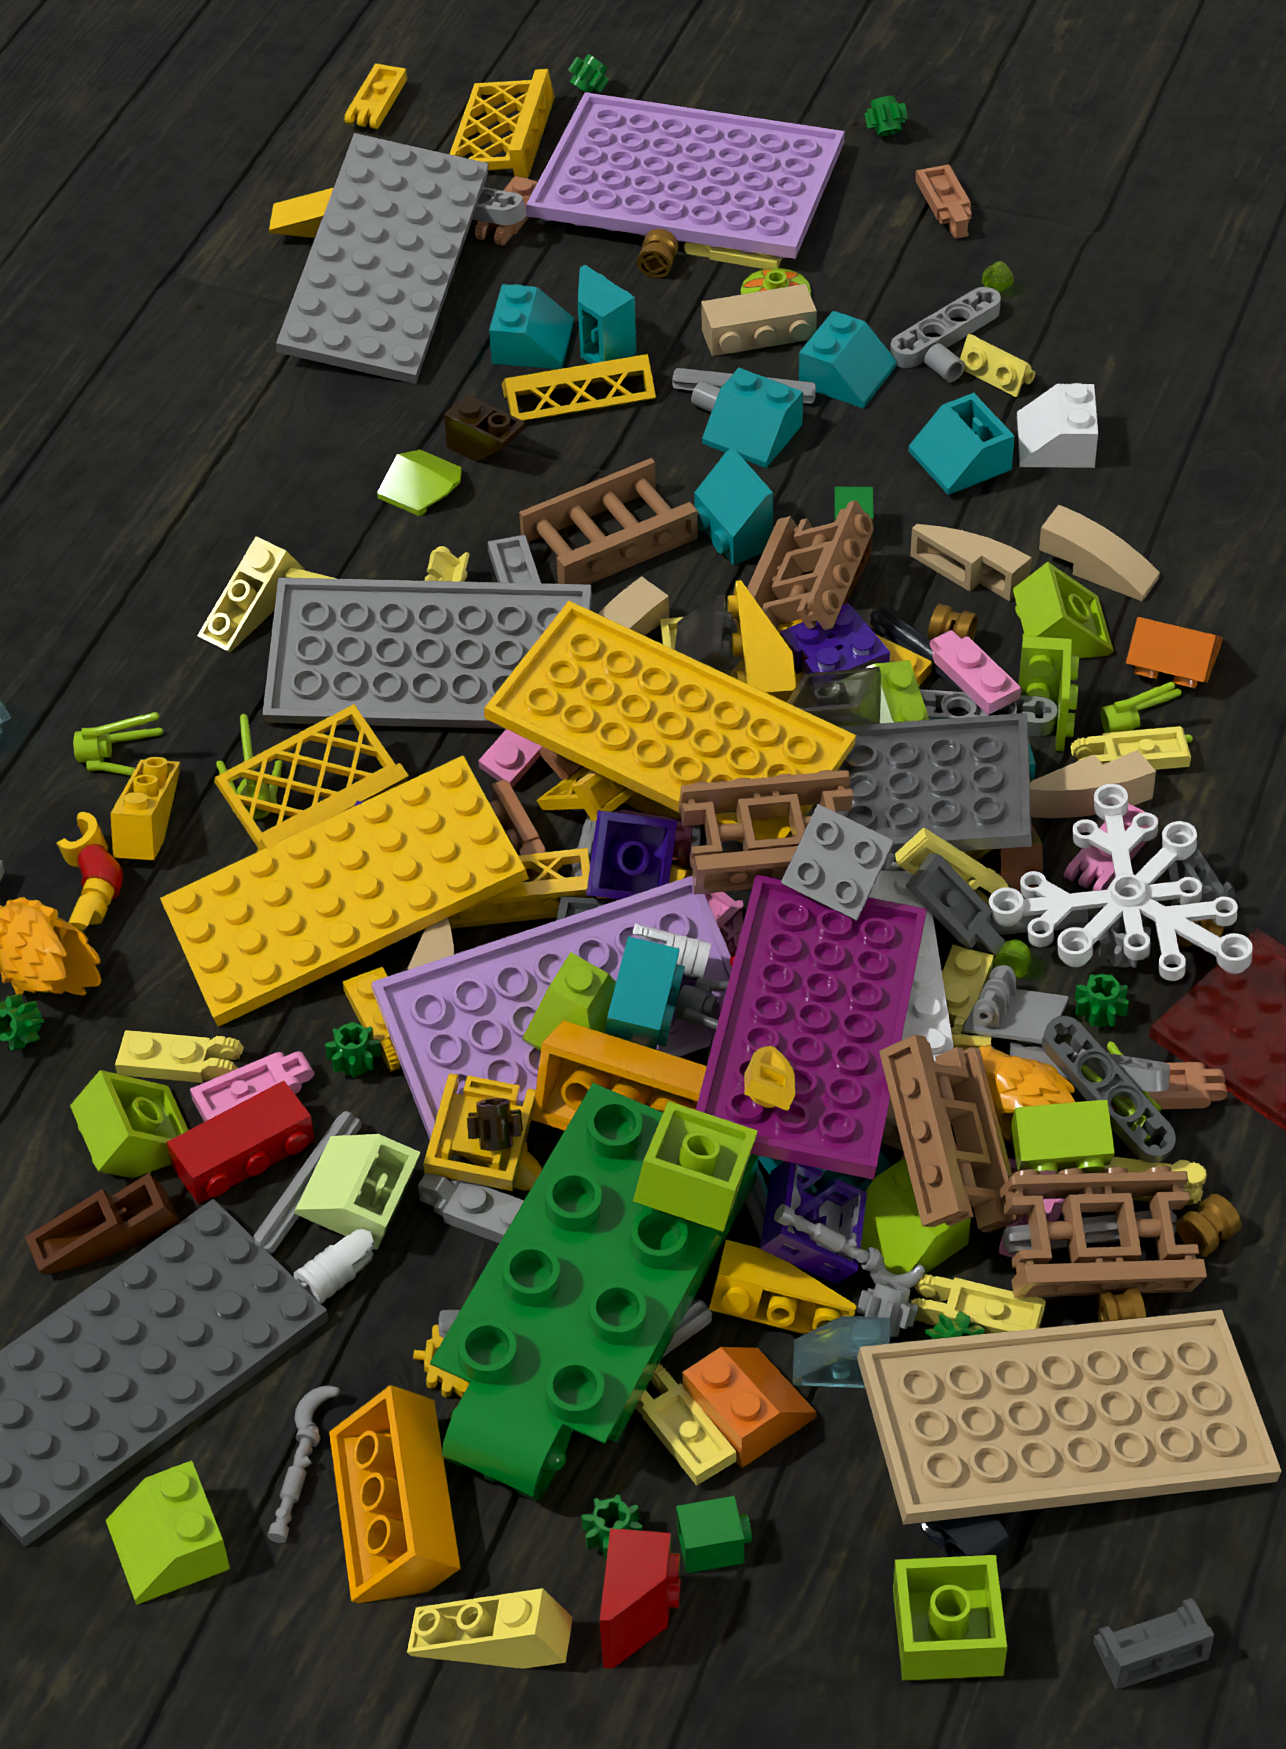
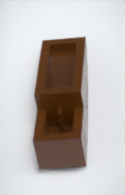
[25,1173,180,1275]

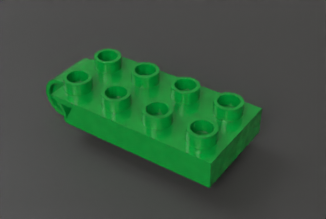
[430,1083,759,1502]

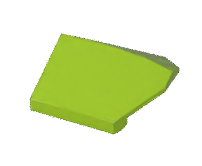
[377,450,462,516]

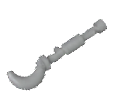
[774,1204,925,1289]
[267,1386,340,1543]

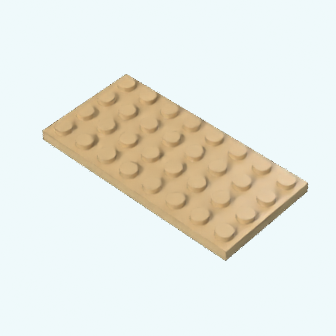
[857,1310,1282,1525]

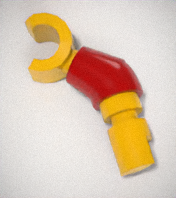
[57,812,123,932]

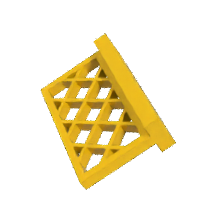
[450,69,555,178]
[214,704,409,852]
[537,767,637,821]

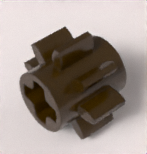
[467,1098,523,1151]

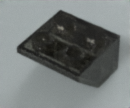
[675,595,733,676]

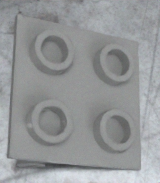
[781,804,895,920]
[962,965,1069,1045]

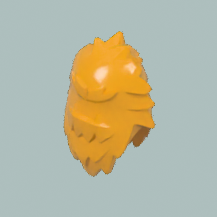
[0,897,101,996]
[979,1045,1075,1144]

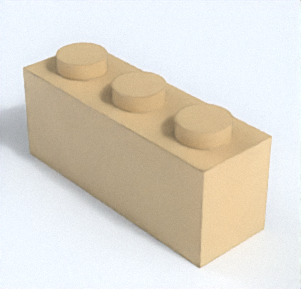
[701,284,817,356]

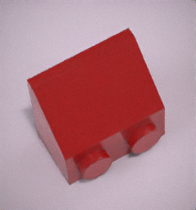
[600,1528,681,1669]

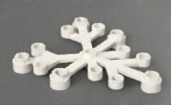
[989,784,1252,981]

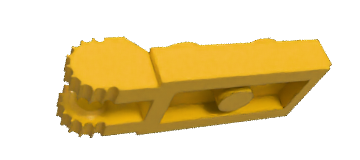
[343,967,400,1072]

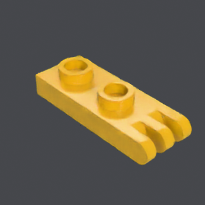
[344,63,407,129]

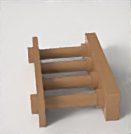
[519,458,698,585]

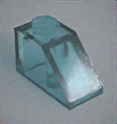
[793,1316,890,1388]

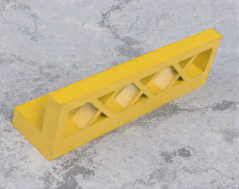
[502,354,656,421]
[448,848,593,929]

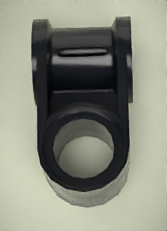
[919,1515,1010,1557]

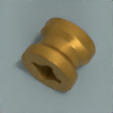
[1096,1286,1146,1322]

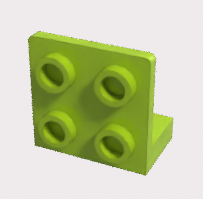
[1018,636,1079,752]

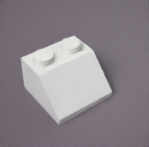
[1017,383,1098,468]

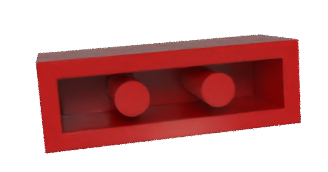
[167,1080,315,1205]

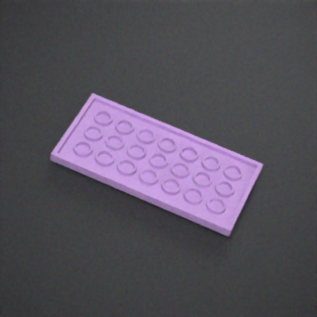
[371,876,732,1140]

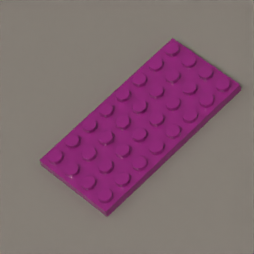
[696,875,927,1180]

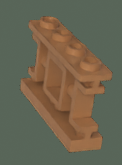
[733,500,873,630]
[678,770,853,895]
[879,1035,1023,1233]
[999,1166,1207,1298]

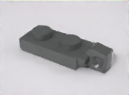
[906,854,1006,955]

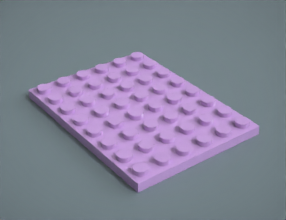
[526,92,845,259]

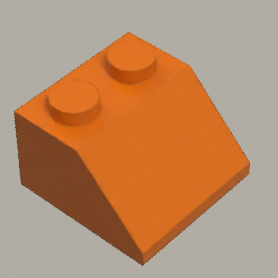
[1126,617,1223,688]
[682,1347,817,1468]

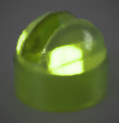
[982,261,1013,292]
[994,940,1031,978]

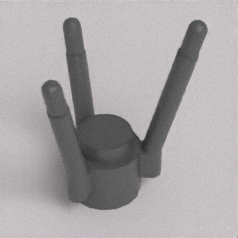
[676,978,728,1030]

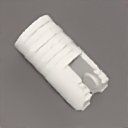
[632,923,711,980]
[294,1228,375,1304]

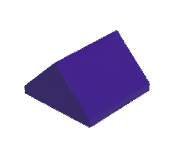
[586,810,677,899]

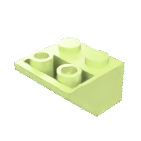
[294,1134,421,1250]

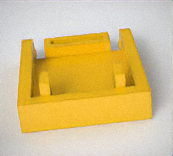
[424,1073,536,1191]

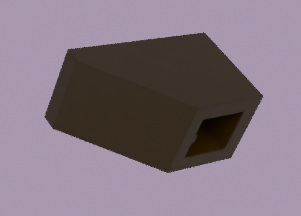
[444,394,526,462]

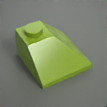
[522,952,616,1051]

